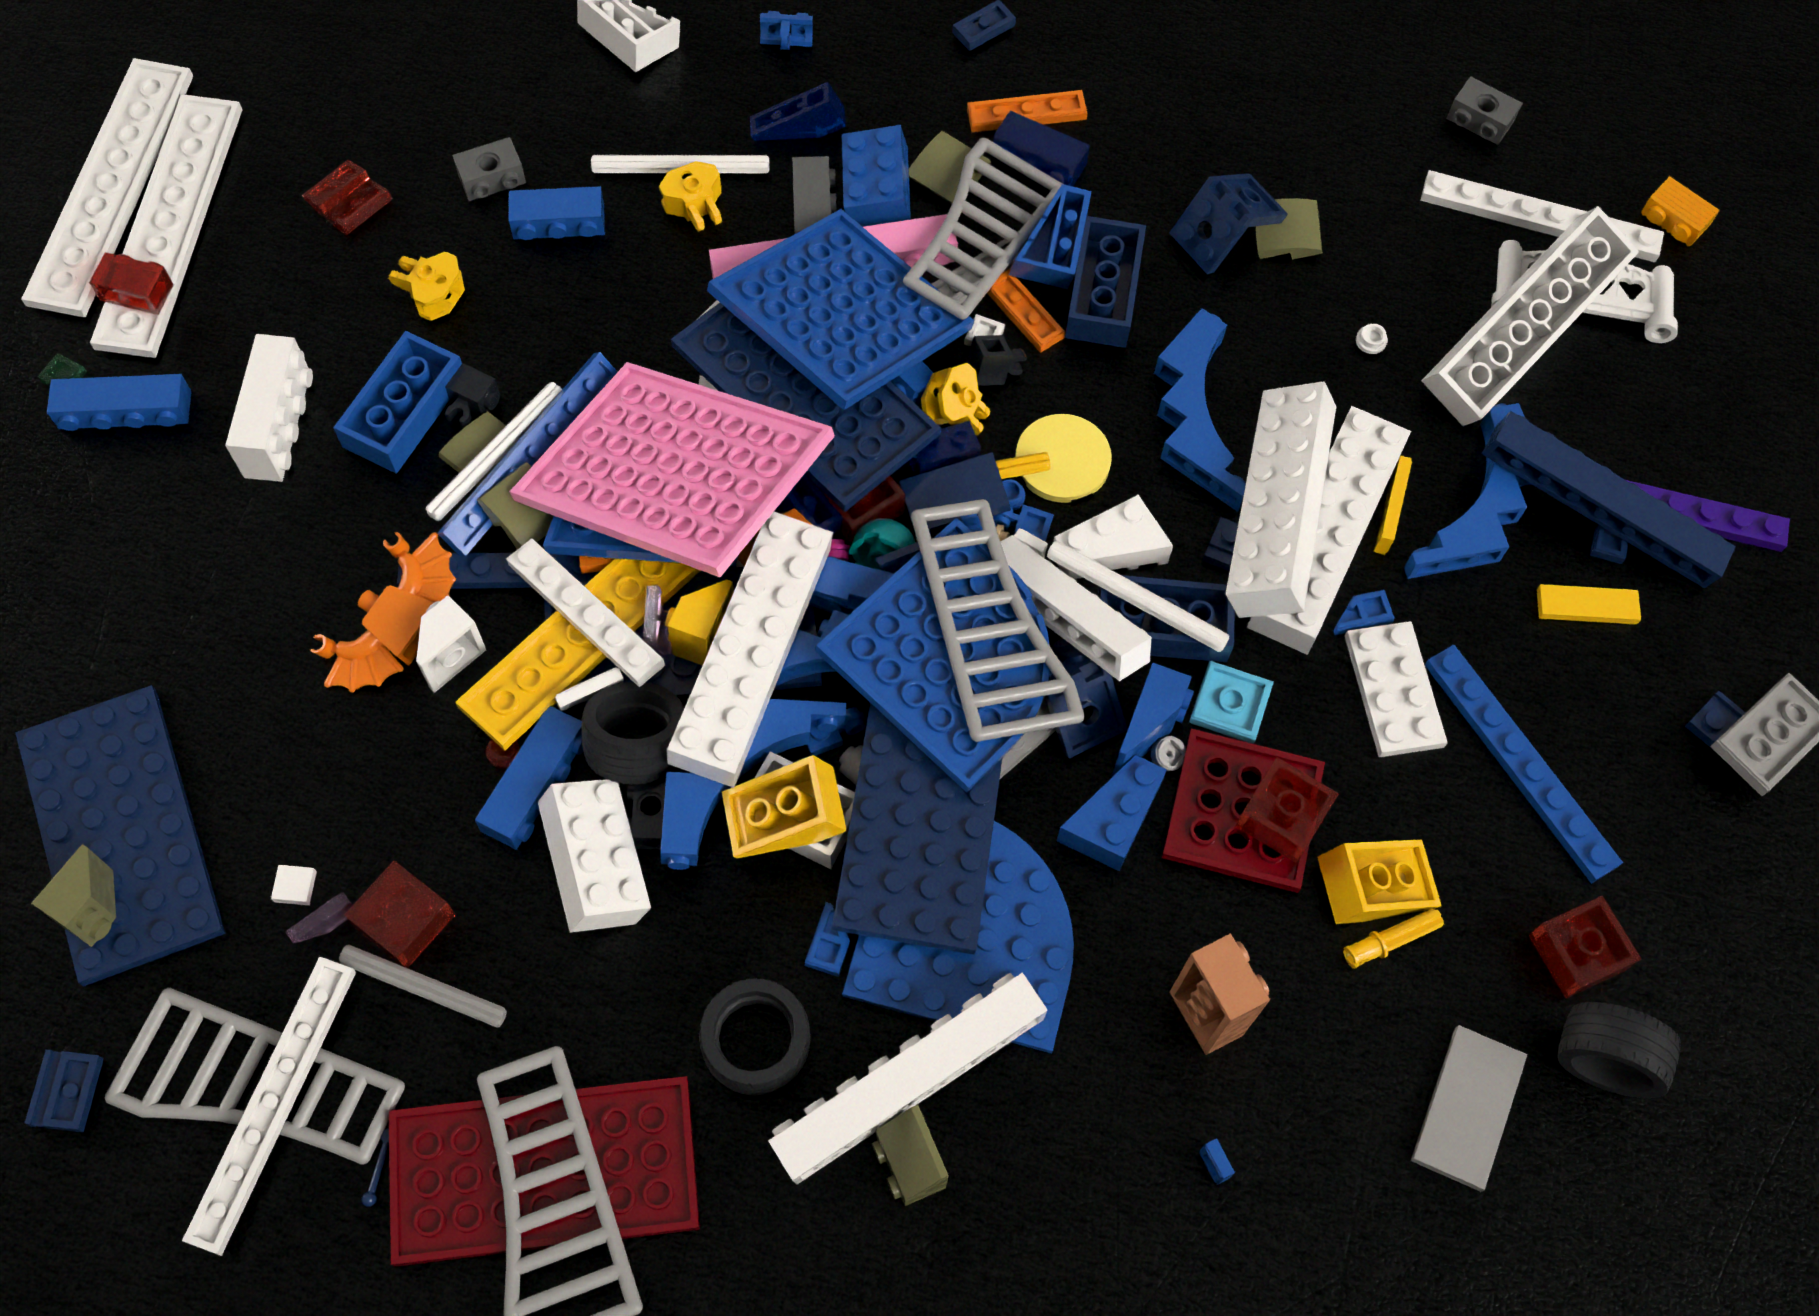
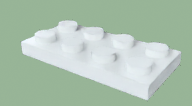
[1345,621,1447,757]

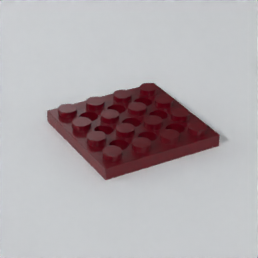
[1161,728,1325,893]

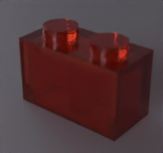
[89,252,174,315]

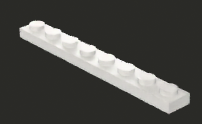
[1420,170,1664,262]
[182,957,356,1256]

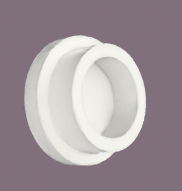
[1356,324,1388,354]

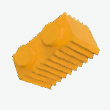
[1641,176,1720,246]

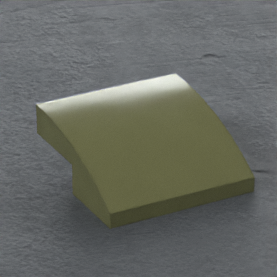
[909,131,991,205]
[1256,198,1323,260]
[439,411,507,487]
[477,462,554,550]

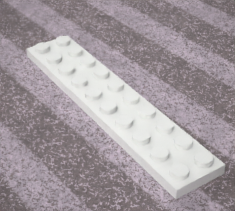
[21,58,193,317]
[90,94,242,358]

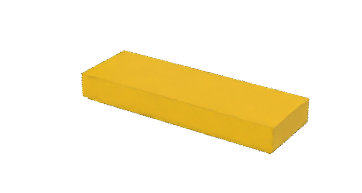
[1374,455,1412,555]
[1537,584,1641,624]

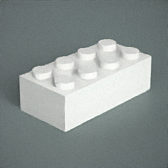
[225,334,313,482]
[538,779,651,933]

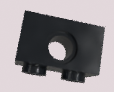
[627,776,666,849]

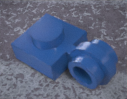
[993,505,1054,541]
[806,707,866,756]

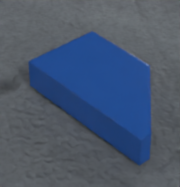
[1333,590,1395,635]
[805,902,850,977]

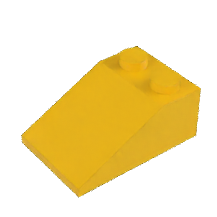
[722,755,847,859]
[1317,840,1442,924]

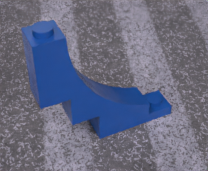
[1154,308,1246,512]
[1404,403,1531,579]
[661,699,846,870]

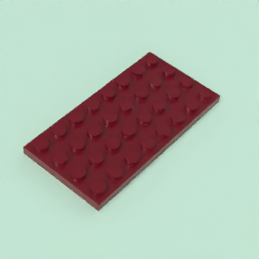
[389,1076,700,1266]

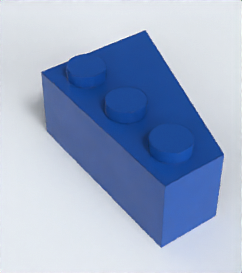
[809,557,894,615]
[1056,755,1167,871]

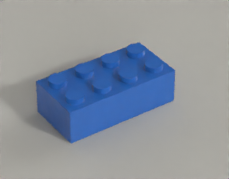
[333,331,462,474]

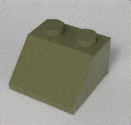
[31,844,116,947]
[872,1105,949,1206]

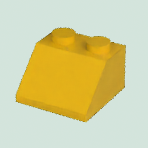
[665,579,734,666]

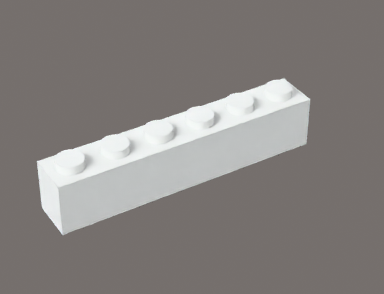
[1001,535,1152,681]

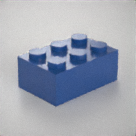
[842,125,911,227]

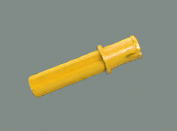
[996,452,1051,479]
[1343,909,1444,968]

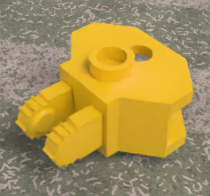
[659,161,722,232]
[388,252,465,321]
[921,363,990,435]

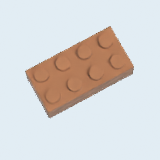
[1170,933,1270,1055]

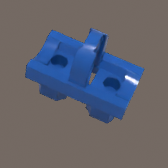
[760,11,813,50]

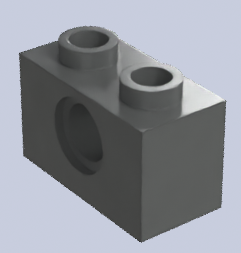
[1446,76,1522,145]
[452,137,526,201]

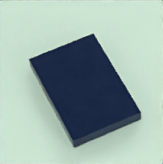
[900,452,1011,538]

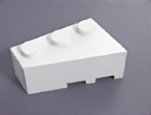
[577,0,680,72]
[1053,495,1173,579]

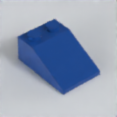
[1111,663,1194,777]

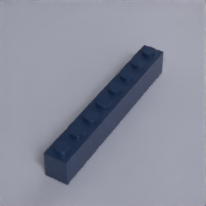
[1481,411,1736,588]

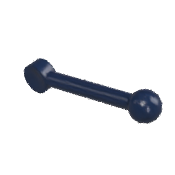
[361,1128,389,1207]

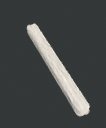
[591,155,770,174]
[426,382,562,521]
[1047,541,1229,652]

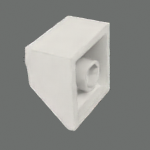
[416,596,486,693]

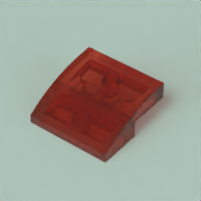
[302,160,392,235]

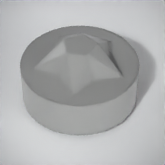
[1151,736,1186,771]

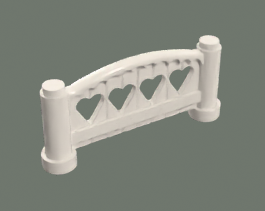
[1491,240,1678,343]

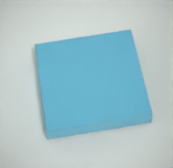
[1189,660,1273,744]

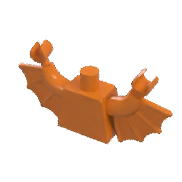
[310,532,456,693]

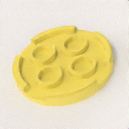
[1015,414,1111,503]

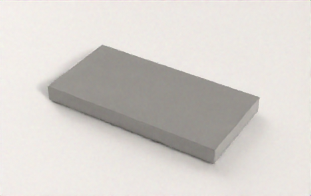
[1710,673,1819,796]
[1411,1025,1527,1192]

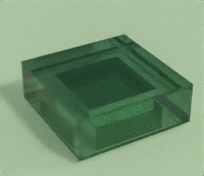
[38,353,87,387]

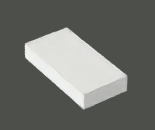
[555,667,624,711]

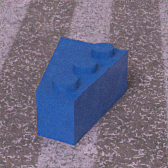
[1009,184,1092,290]

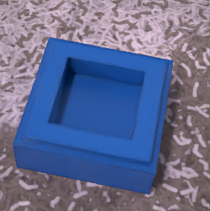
[1199,1138,1235,1185]

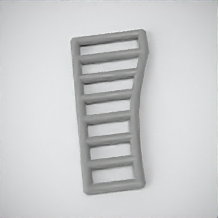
[903,138,1062,320]
[911,499,1084,742]
[105,988,405,1164]
[477,1046,643,1316]

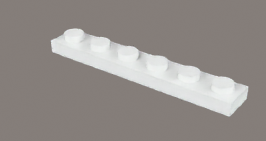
[506,538,665,687]

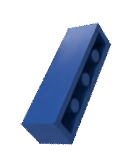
[47,374,191,431]
[475,706,583,850]

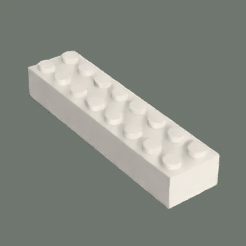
[1421,206,1639,426]
[1226,381,1336,618]
[1247,406,1411,655]
[667,511,833,788]
[768,972,1048,1184]

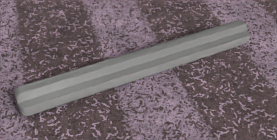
[339,945,507,1027]

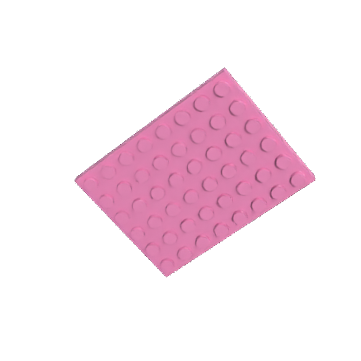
[509,362,835,577]

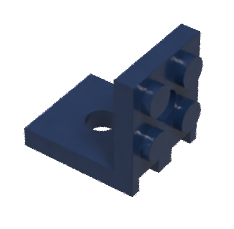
[1169,174,1288,274]
[1045,638,1128,759]

